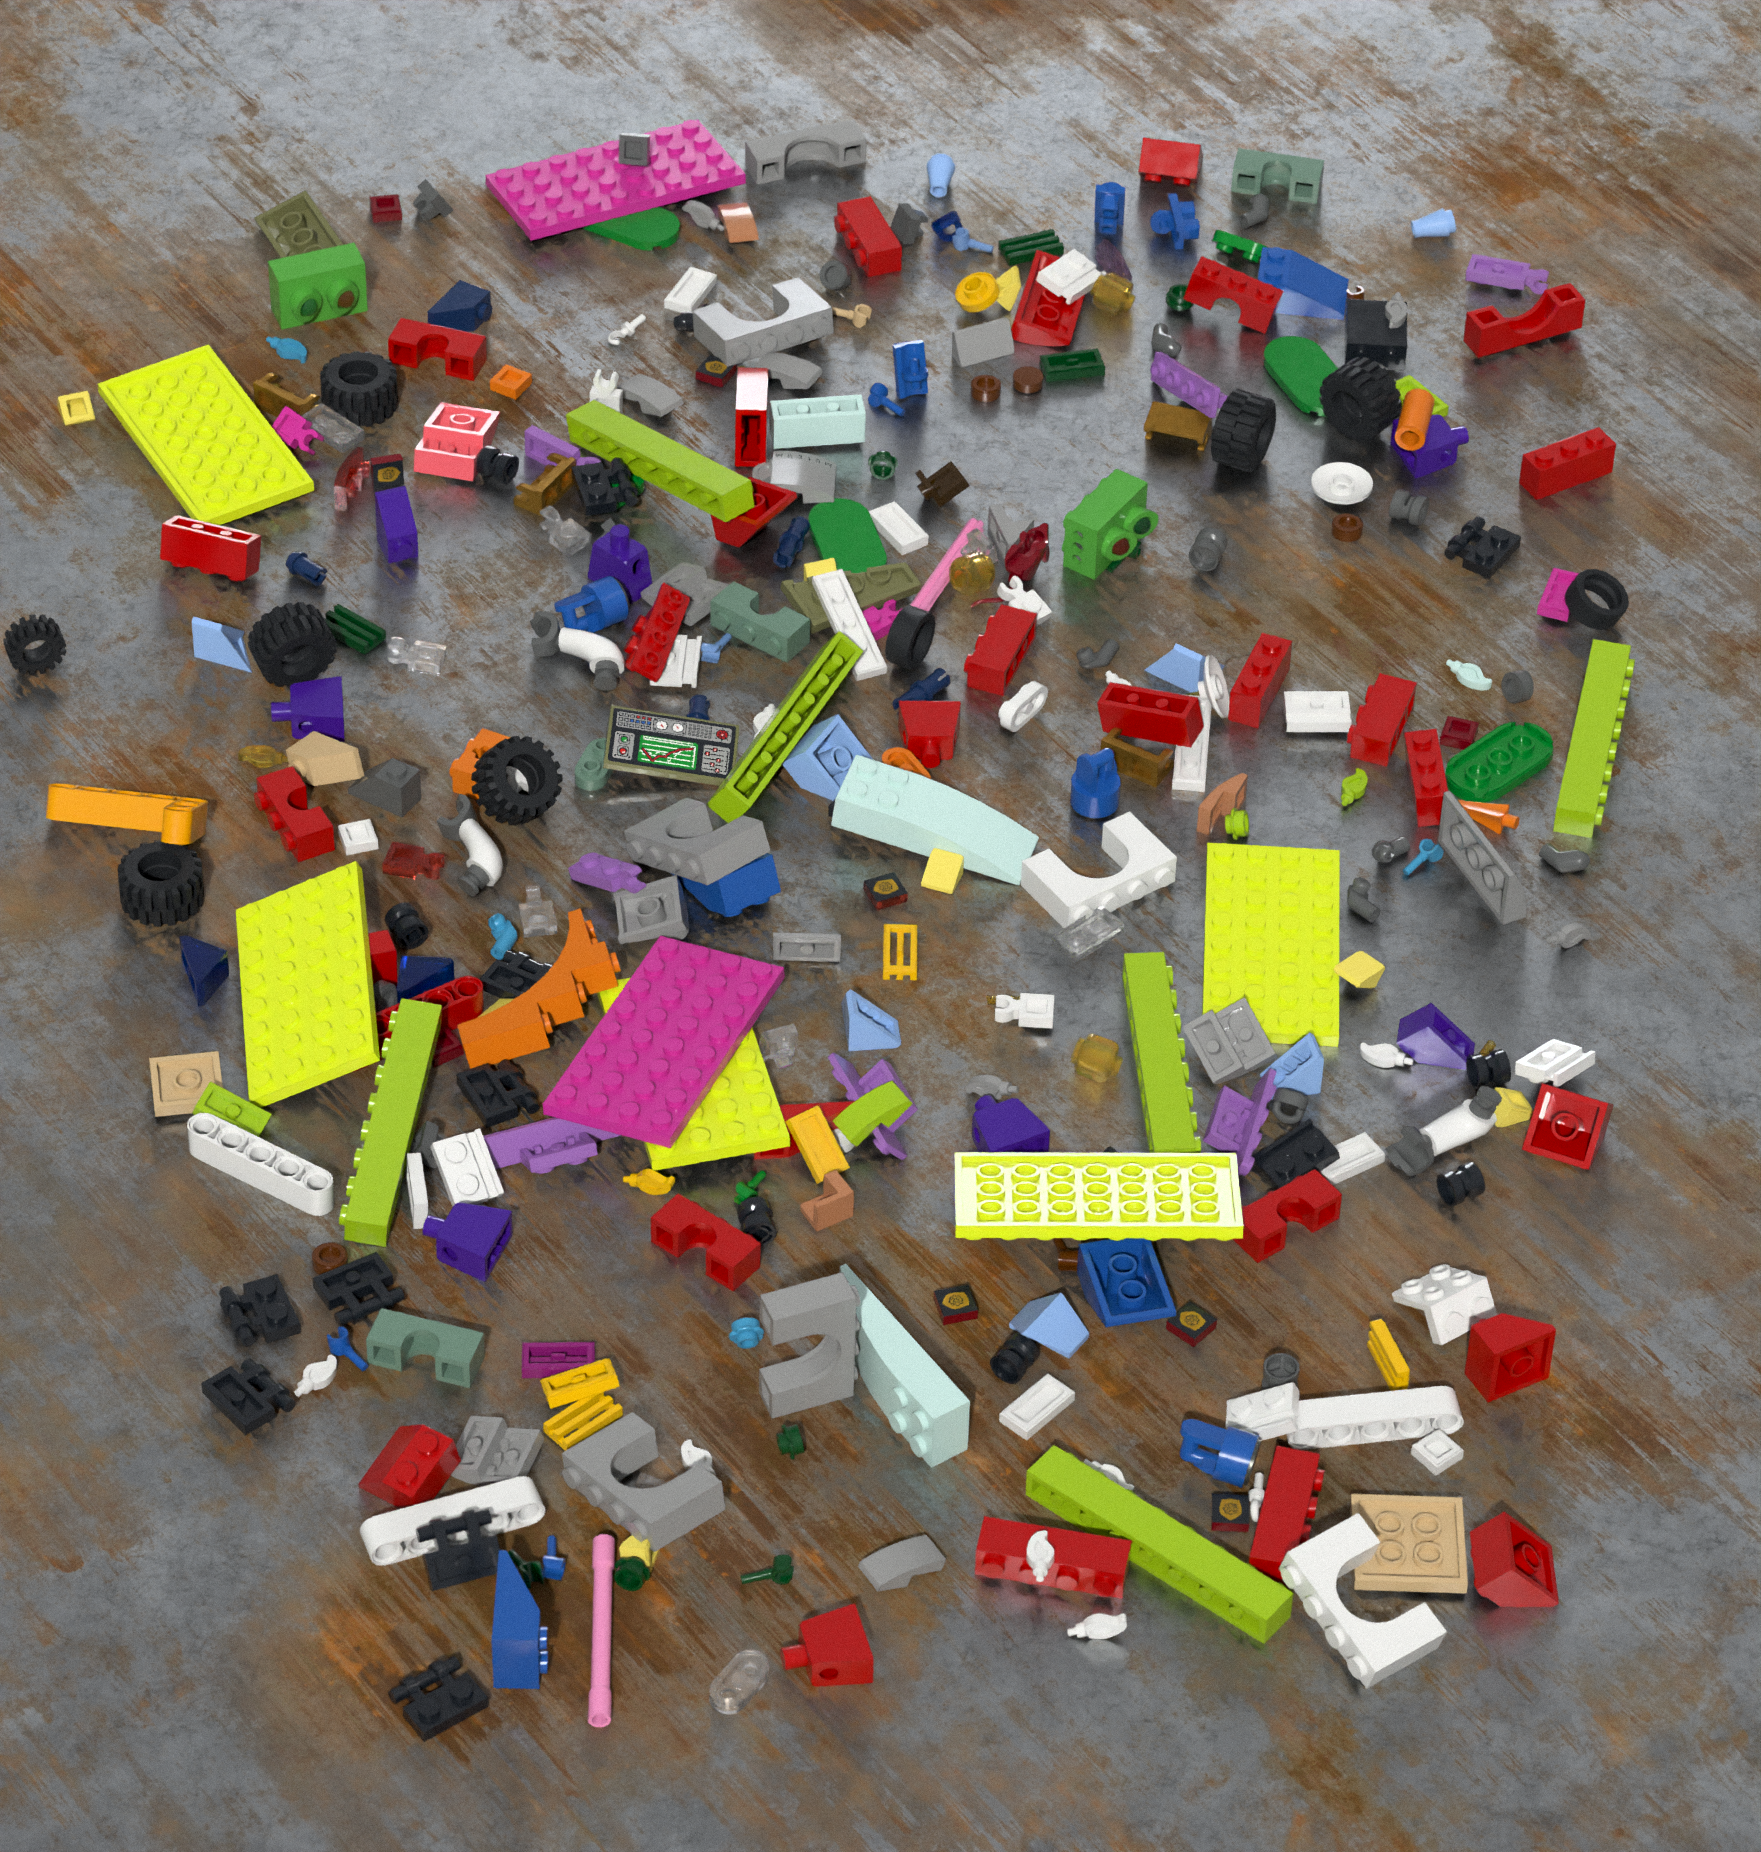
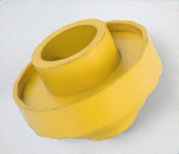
[955,272,1000,312]

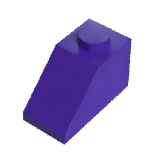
[375,486,419,563]
[1396,1003,1475,1070]

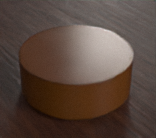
[1013,366,1043,394]
[970,375,1001,402]
[1331,514,1363,542]
[312,1242,348,1275]

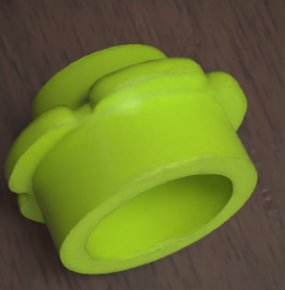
[1225,808,1249,840]

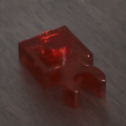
[382,842,445,880]

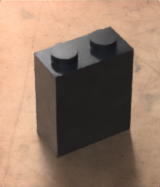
[1345,299,1407,370]

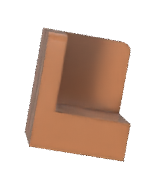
[800,1170,854,1232]

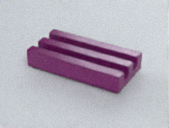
[522,1342,595,1378]

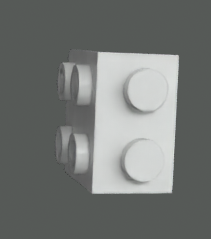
[1392,1264,1497,1345]

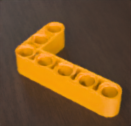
[46,783,208,845]

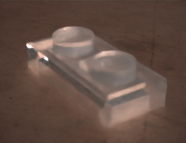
[301,403,365,453]
[1052,906,1124,963]

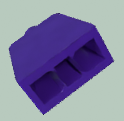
[1390,414,1469,478]
[588,525,652,605]
[271,676,345,742]
[972,1095,1050,1153]
[422,1202,513,1282]

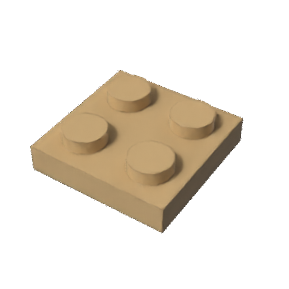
[149,1051,223,1117]

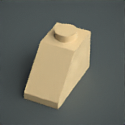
[285,731,365,786]

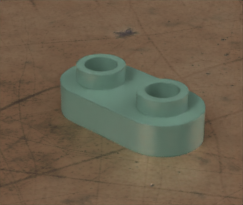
[574,738,614,791]

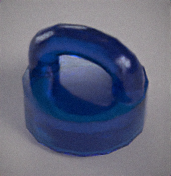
[931,210,963,242]

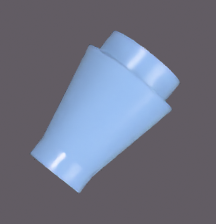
[926,153,955,197]
[1411,208,1456,238]

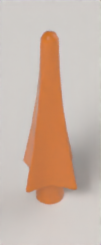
[1457,799,1520,834]

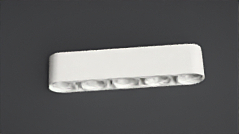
[187,1113,334,1216]
[1286,1386,1464,1450]
[359,1476,545,1566]

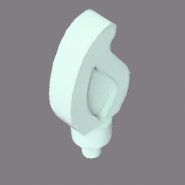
[1446,659,1492,691]

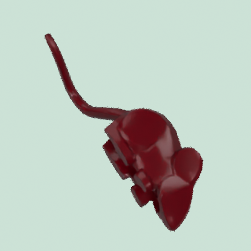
[970,523,1049,608]

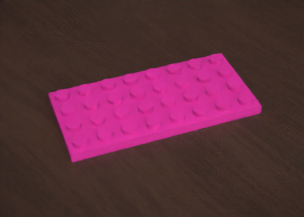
[485,119,746,241]
[543,936,785,1148]

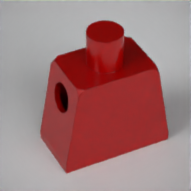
[898,701,961,768]
[780,1604,874,1687]

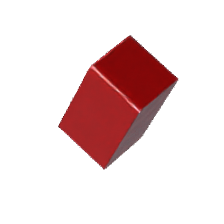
[368,930,398,987]

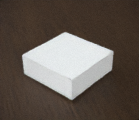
[338,819,379,856]
[1411,1429,1464,1476]

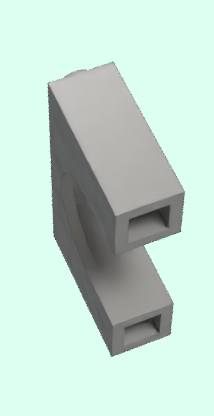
[692,277,834,367]
[624,797,771,885]
[759,1272,860,1419]
[562,1412,726,1552]

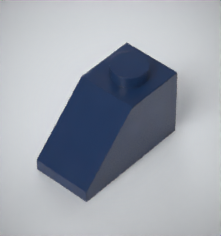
[427,280,492,332]

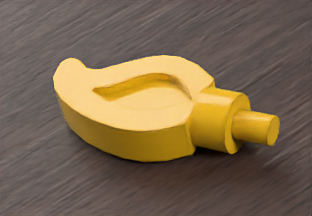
[623,1169,675,1195]

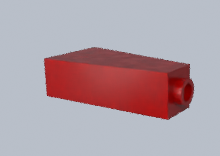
[735,367,768,467]

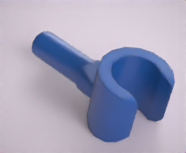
[868,383,905,416]
[327,1327,368,1371]
[543,1536,566,1581]

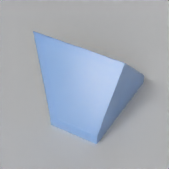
[192,617,252,673]
[1144,643,1224,696]
[841,989,902,1051]
[1260,1032,1324,1100]
[1009,1292,1089,1359]

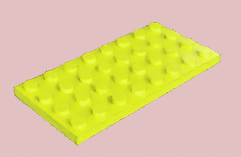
[98,344,314,525]
[1202,843,1340,1047]
[236,861,380,1108]
[597,978,790,1171]
[955,1152,1243,1241]

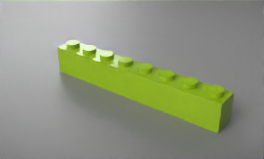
[566,400,755,522]
[706,631,863,823]
[1553,639,1635,838]
[1122,952,1201,1153]
[339,998,442,1247]
[1025,1445,1293,1644]

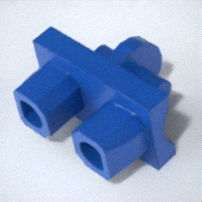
[1094,182,1125,234]
[1150,193,1200,249]
[892,339,928,399]

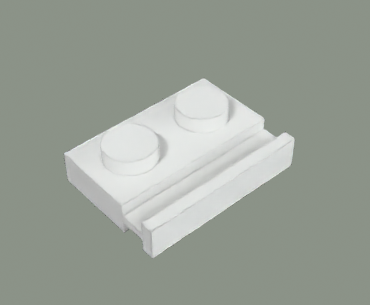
[1036,249,1107,305]
[650,635,702,688]
[1283,691,1352,732]
[1515,1039,1595,1087]
[430,1128,504,1207]
[1226,1382,1299,1441]

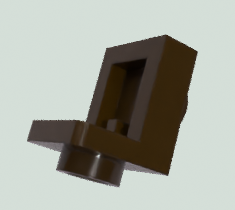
[915,461,970,507]

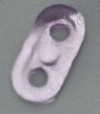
[1095,239,1133,287]

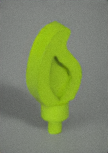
[1341,768,1368,806]

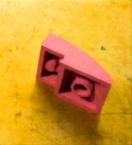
[414,402,500,481]

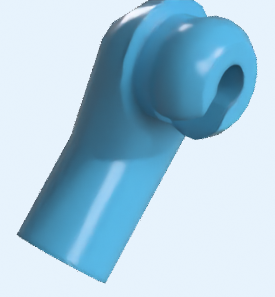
[488,913,518,960]

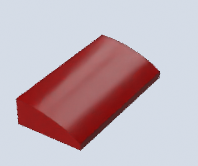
[1011,250,1085,346]

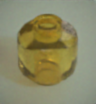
[1090,272,1136,316]
[949,551,996,596]
[1070,1033,1123,1083]

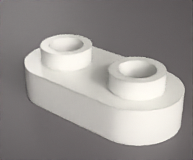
[998,681,1048,732]

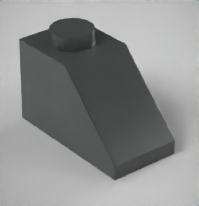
[348,758,421,818]

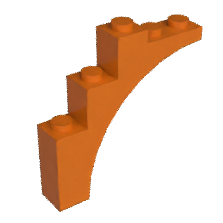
[457,908,621,1069]

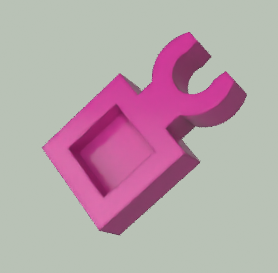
[271,405,324,455]
[862,599,903,641]

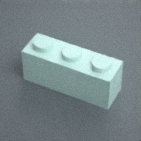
[770,394,866,449]

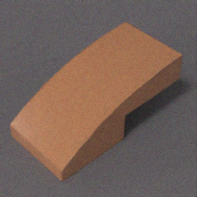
[718,202,759,243]
[1197,773,1248,835]

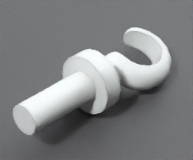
[608,314,646,345]
[1248,1472,1265,1522]

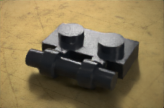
[572,457,638,516]
[1444,516,1521,579]
[479,950,553,999]
[456,1059,540,1128]
[312,1252,405,1327]
[219,1274,301,1346]
[201,1358,296,1436]
[416,1509,500,1591]
[388,1656,489,1742]

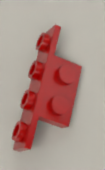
[623,582,690,683]

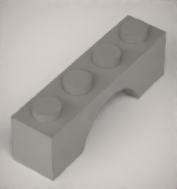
[745,119,866,185]

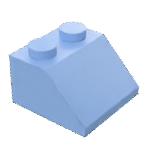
[782,714,873,801]

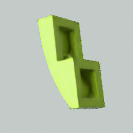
[833,1081,913,1147]

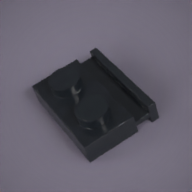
[1252,1118,1340,1189]

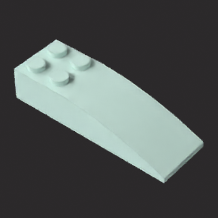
[831,755,1039,886]
[840,1264,970,1468]

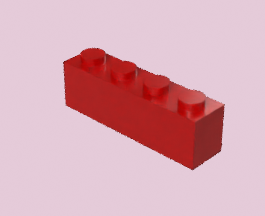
[1249,1446,1325,1589]
[975,1516,1132,1599]

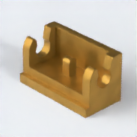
[253,372,323,422]
[1144,401,1212,451]
[513,453,576,516]
[1100,727,1174,787]

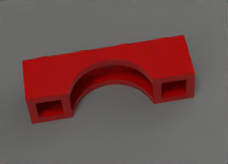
[1463,283,1586,358]

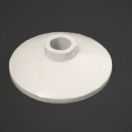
[1311,462,1373,504]
[1198,655,1229,718]

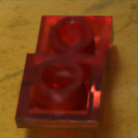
[333,447,370,511]

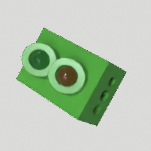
[268,243,368,330]
[1062,469,1159,580]

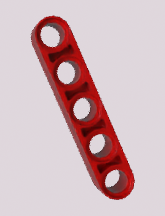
[350,976,484,1073]

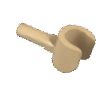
[832,304,872,328]

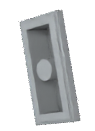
[952,317,1014,367]
[773,932,841,962]

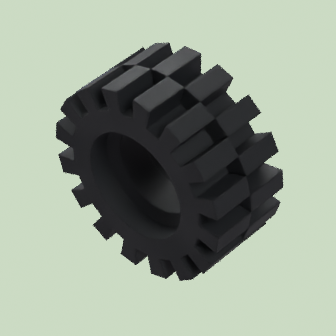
[3,614,66,675]

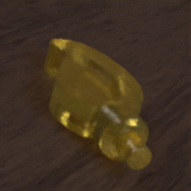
[238,745,289,768]

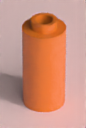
[1395,389,1435,451]

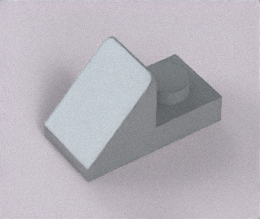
[988,503,1034,563]

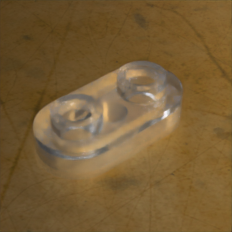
[709,1650,769,1714]

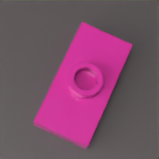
[1537,568,1579,622]

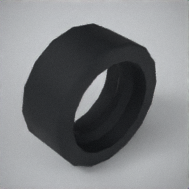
[1565,569,1629,630]
[885,605,935,670]

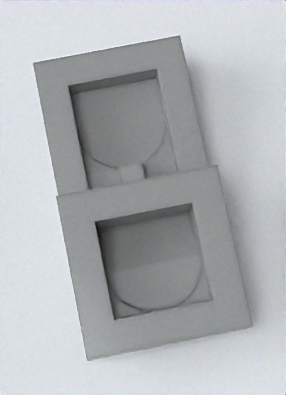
[752,352,823,389]
[617,374,684,417]
[858,1535,946,1592]

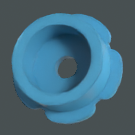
[729,1318,764,1349]

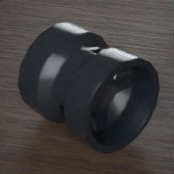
[476,445,519,485]
[384,902,429,950]
[1466,1049,1511,1089]
[1436,1162,1485,1207]
[737,1197,777,1246]
[990,1333,1039,1384]

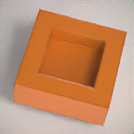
[490,364,532,400]

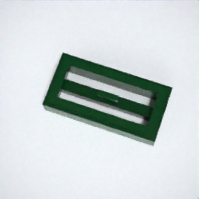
[998,229,1064,266]
[1039,348,1105,382]
[324,604,386,655]

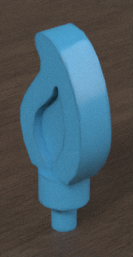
[266,336,307,363]

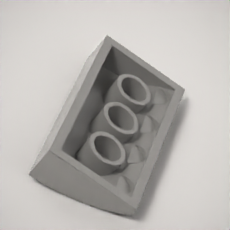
[1438,791,1527,925]

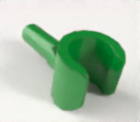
[734,1170,766,1205]

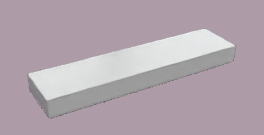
[812,569,887,681]
[1172,695,1211,792]

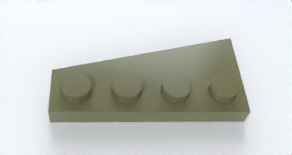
[780,562,922,634]

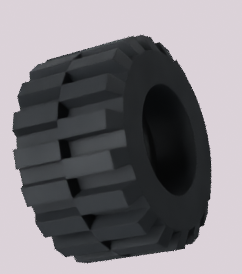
[320,351,398,428]
[1319,357,1402,442]
[1211,388,1276,473]
[248,602,337,688]
[471,736,563,826]
[117,840,204,927]

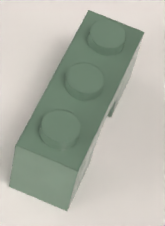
[1231,148,1324,204]
[710,581,810,663]
[366,1308,485,1388]

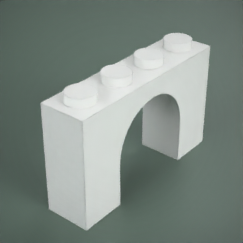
[1021,812,1177,932]
[1279,1513,1447,1689]

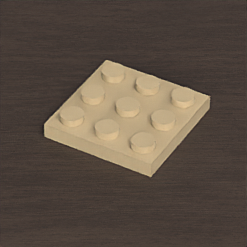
[1350,1494,1468,1594]

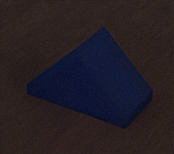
[179,935,229,1006]
[397,955,455,1004]

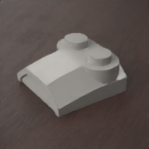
[613,875,689,944]

